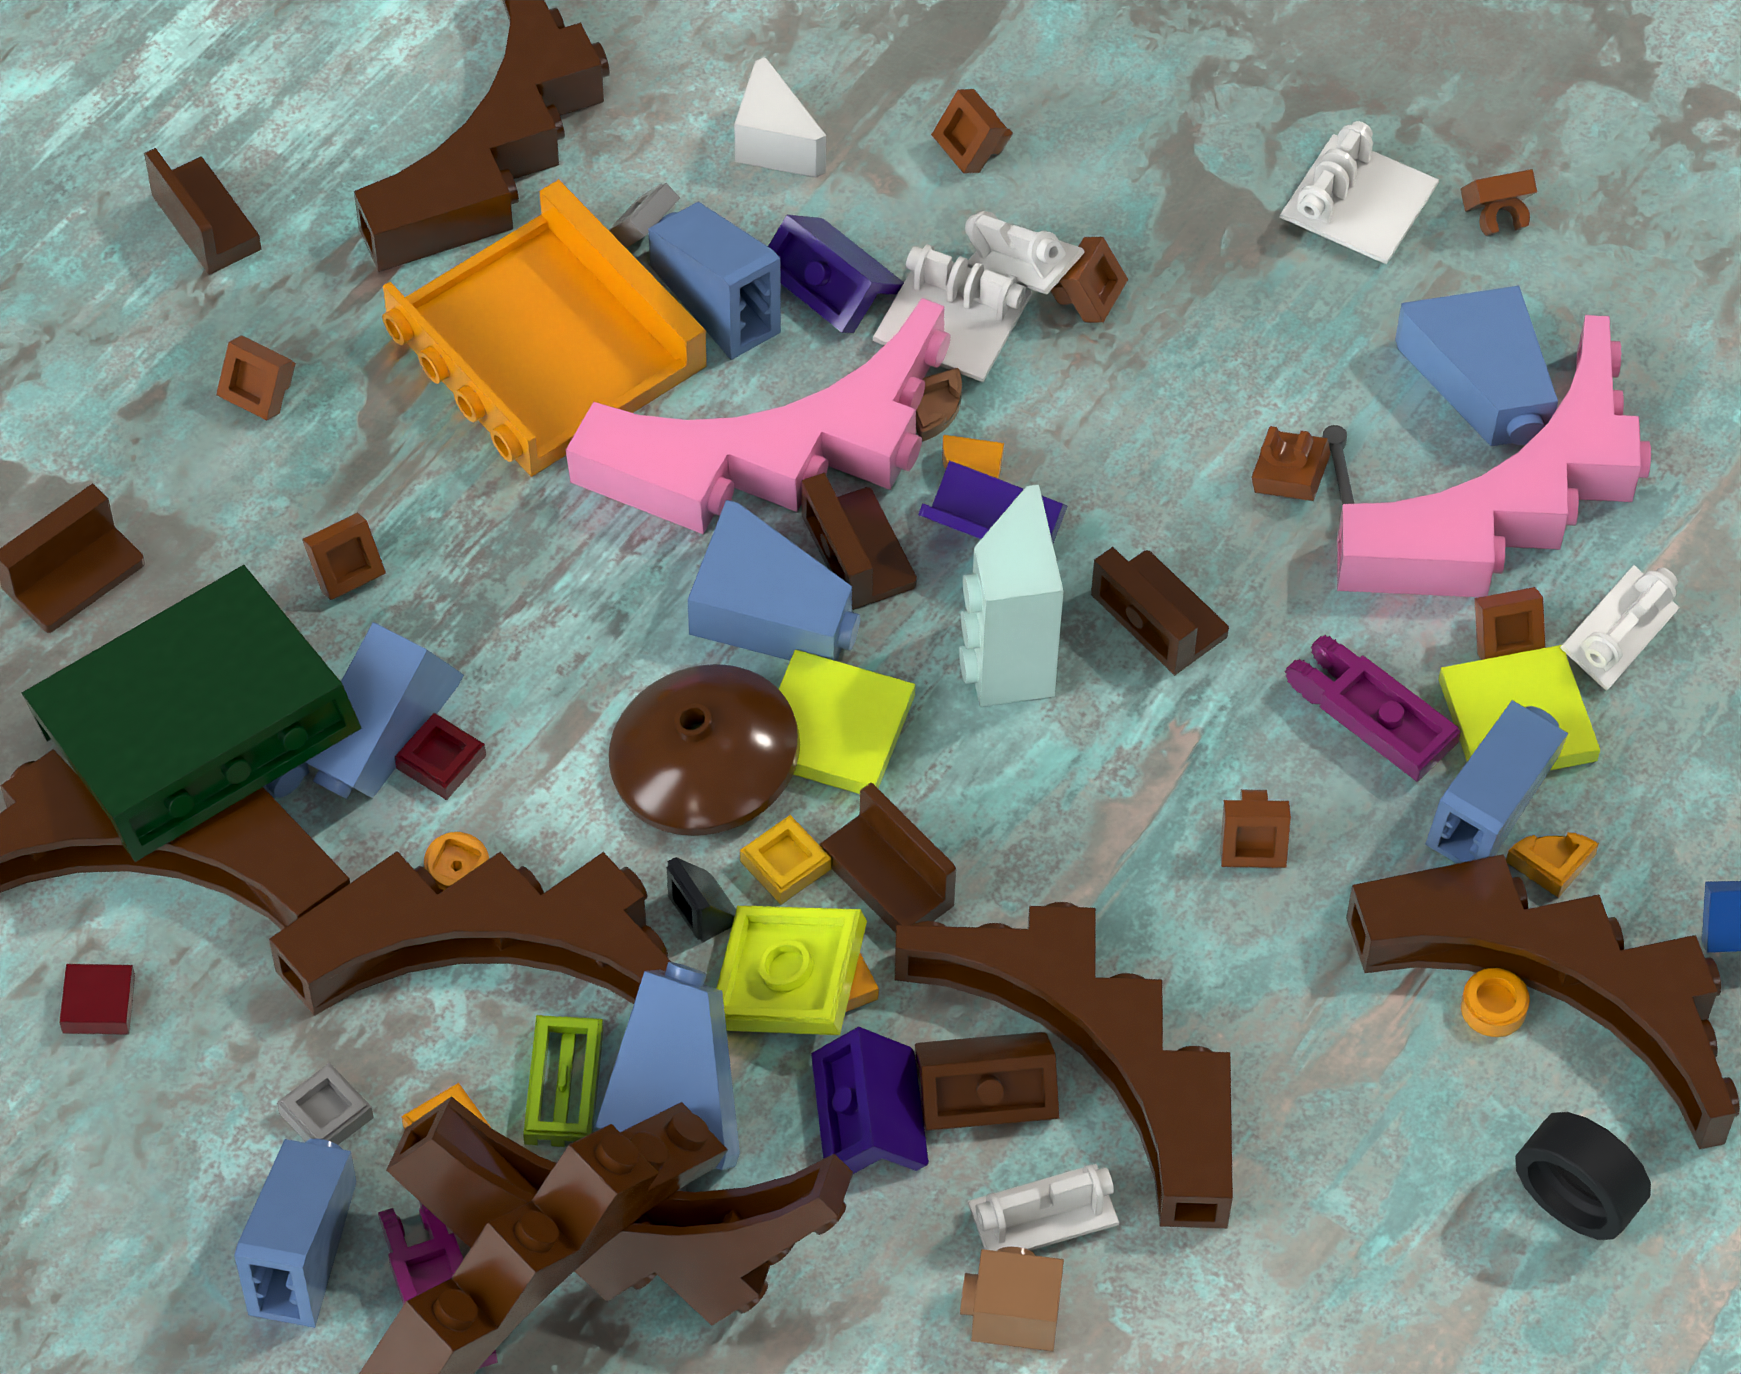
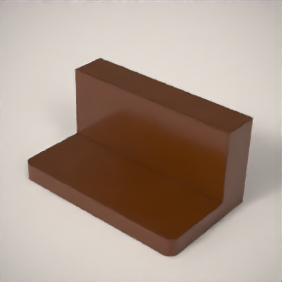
[144,148,262,275]
[801,472,917,610]
[0,483,145,633]
[1091,547,1229,676]
[820,783,956,933]
[915,1032,1060,1131]

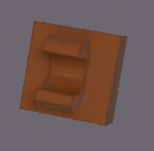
[931,89,1013,173]
[1460,169,1537,236]
[1051,237,1129,322]
[216,335,296,421]
[1251,426,1331,501]
[302,512,386,600]
[1475,587,1546,660]
[1220,789,1291,868]

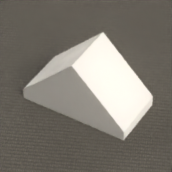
[734,57,826,178]

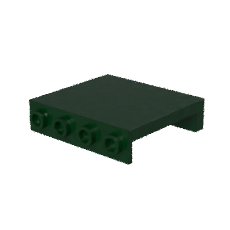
[21,564,362,862]

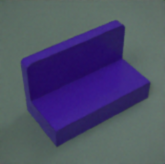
[768,214,904,333]
[918,460,1068,543]
[811,1026,929,1174]

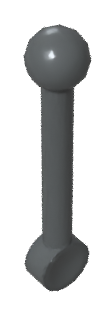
[1323,425,1354,522]

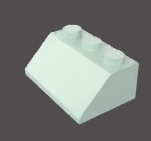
[959,485,1063,707]

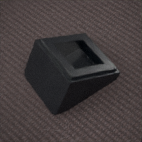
[666,857,736,943]

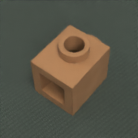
[960,1247,1064,1351]

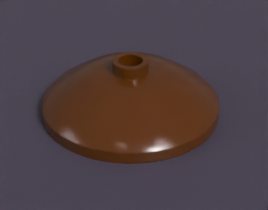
[608,664,800,836]

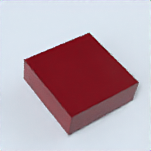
[395,713,486,800]
[59,964,135,1034]

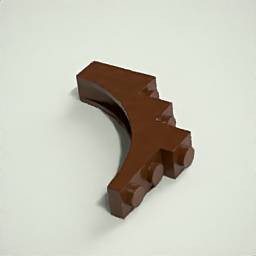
[354,0,610,272]
[0,749,350,930]
[269,851,671,1016]
[1346,854,1740,1150]
[894,902,1233,1229]
[386,1096,853,1326]
[359,1102,728,1374]

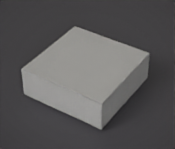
[609,183,680,248]
[277,1063,374,1145]

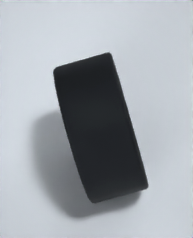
[1515,1112,1651,1240]

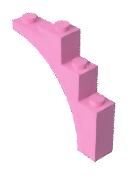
[566,298,950,534]
[1337,315,1651,597]

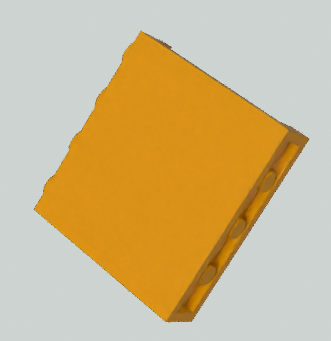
[382,179,707,477]

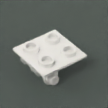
[1280,121,1439,265]
[873,244,1032,382]

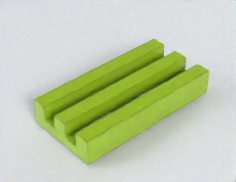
[523,1015,603,1147]

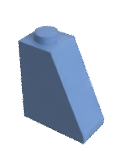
[648,201,781,360]
[1395,285,1558,446]
[688,500,860,661]
[305,622,464,799]
[1425,700,1568,863]
[595,962,740,1170]
[234,1139,357,1328]

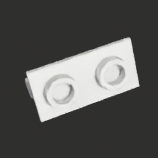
[965,211,1085,294]
[1560,565,1680,691]
[968,1164,1119,1251]

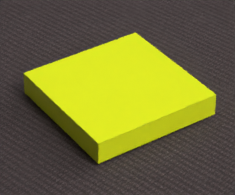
[1438,645,1600,770]
[779,649,915,794]
[716,905,867,1035]

